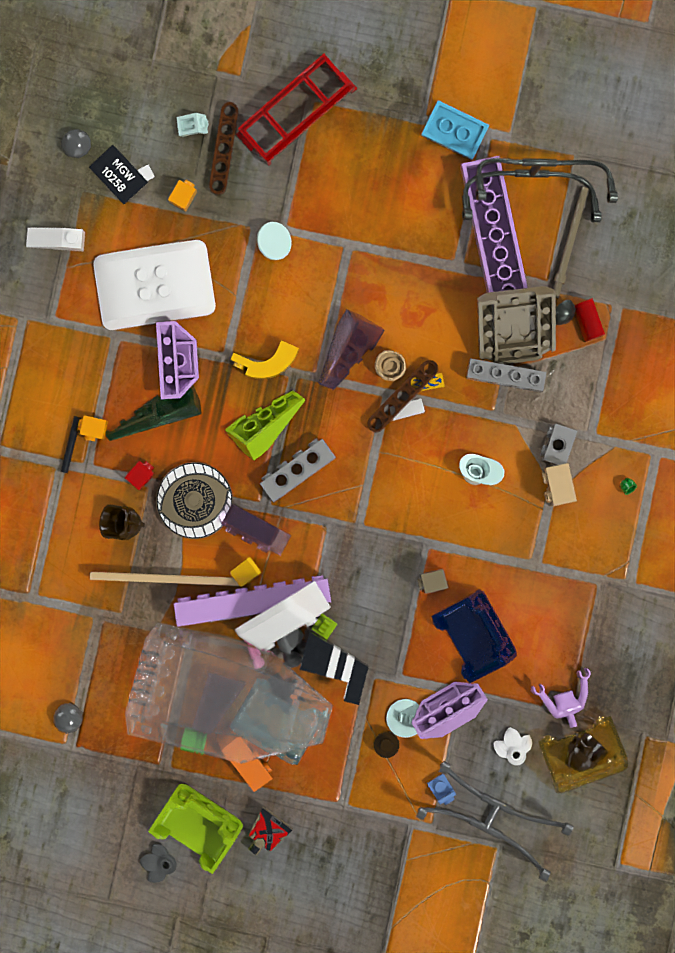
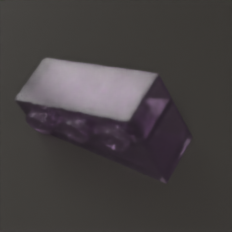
[221,504,291,556]

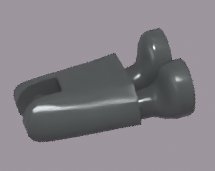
[277,628,307,668]

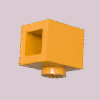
[168,180,197,212]
[78,416,108,442]

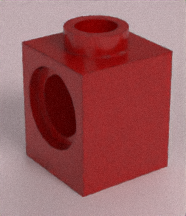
[125,460,155,491]

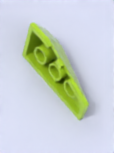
[225,391,305,460]

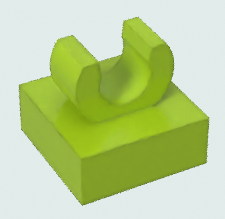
[311,613,337,640]

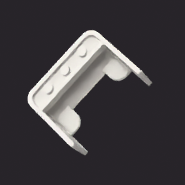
[235,581,331,651]

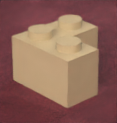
[542,463,577,507]

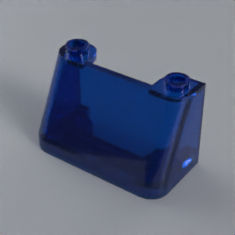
[431,590,517,684]

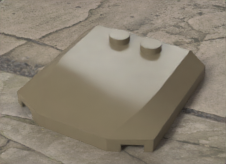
[477,286,556,364]

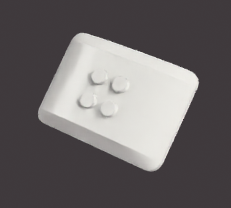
[93,240,216,330]

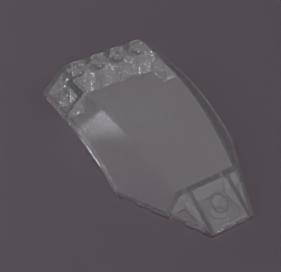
[125,623,333,764]

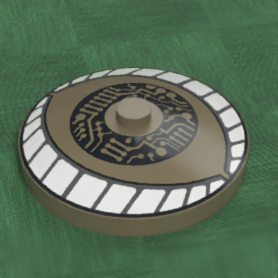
[156,462,233,539]

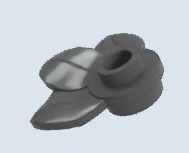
[140,844,177,883]

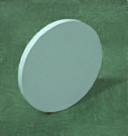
[257,222,292,260]
[386,699,419,738]

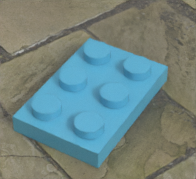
[421,100,489,160]

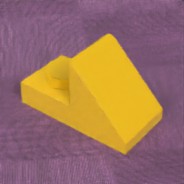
[230,557,261,587]

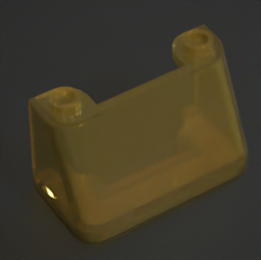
[538,716,628,793]

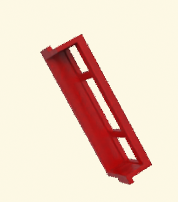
[236,53,357,166]

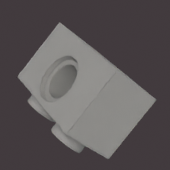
[540,424,577,466]

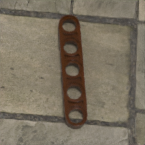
[209,102,239,195]
[367,360,438,433]

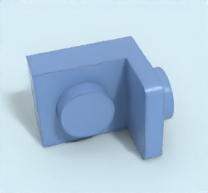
[427,773,456,805]

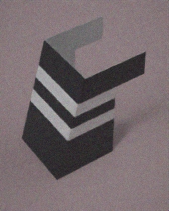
[300,630,369,705]

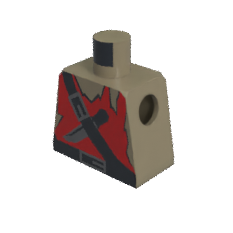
[248,806,293,855]

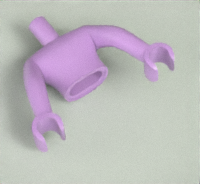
[531,668,591,728]

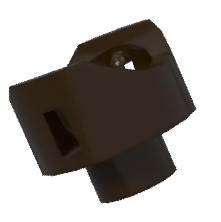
[374,731,399,758]

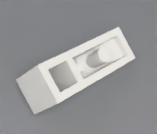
[26,228,85,252]

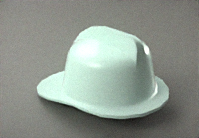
[459,454,504,485]

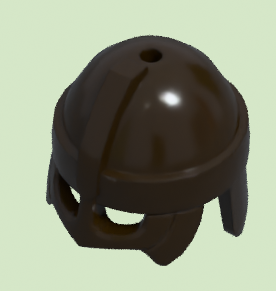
[99,504,145,540]
[565,732,609,772]

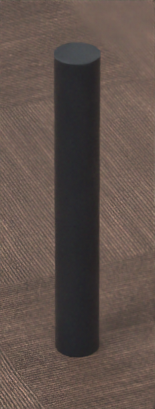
[60,416,81,473]

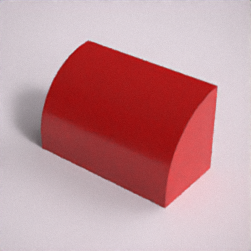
[575,298,605,343]

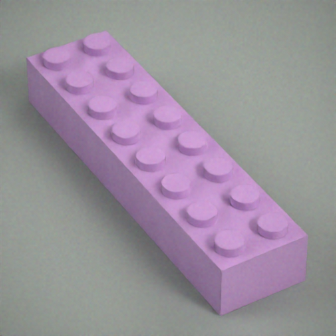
[460,156,528,293]
[174,575,331,627]

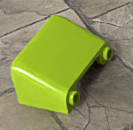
[148,784,243,874]

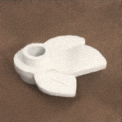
[493,727,532,766]

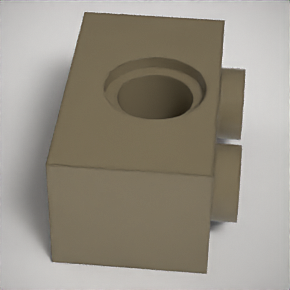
[417,569,448,594]

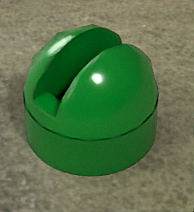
[620,478,637,495]

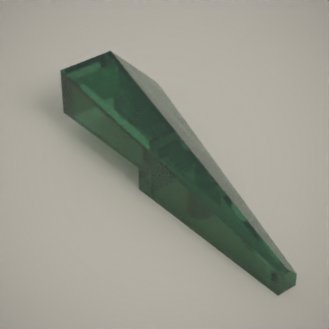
[106,385,201,441]

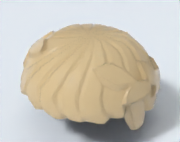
[375,350,406,381]

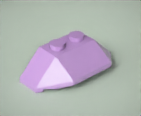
[156,321,199,399]
[411,682,487,739]

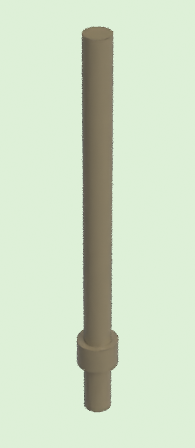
[553,187,589,299]

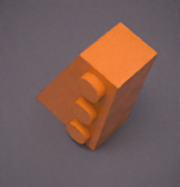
[216,722,273,792]

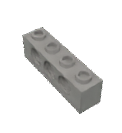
[466,359,547,393]
[260,439,336,502]

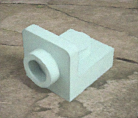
[177,113,208,137]

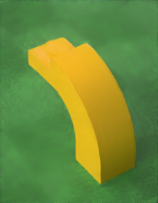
[231,340,299,379]

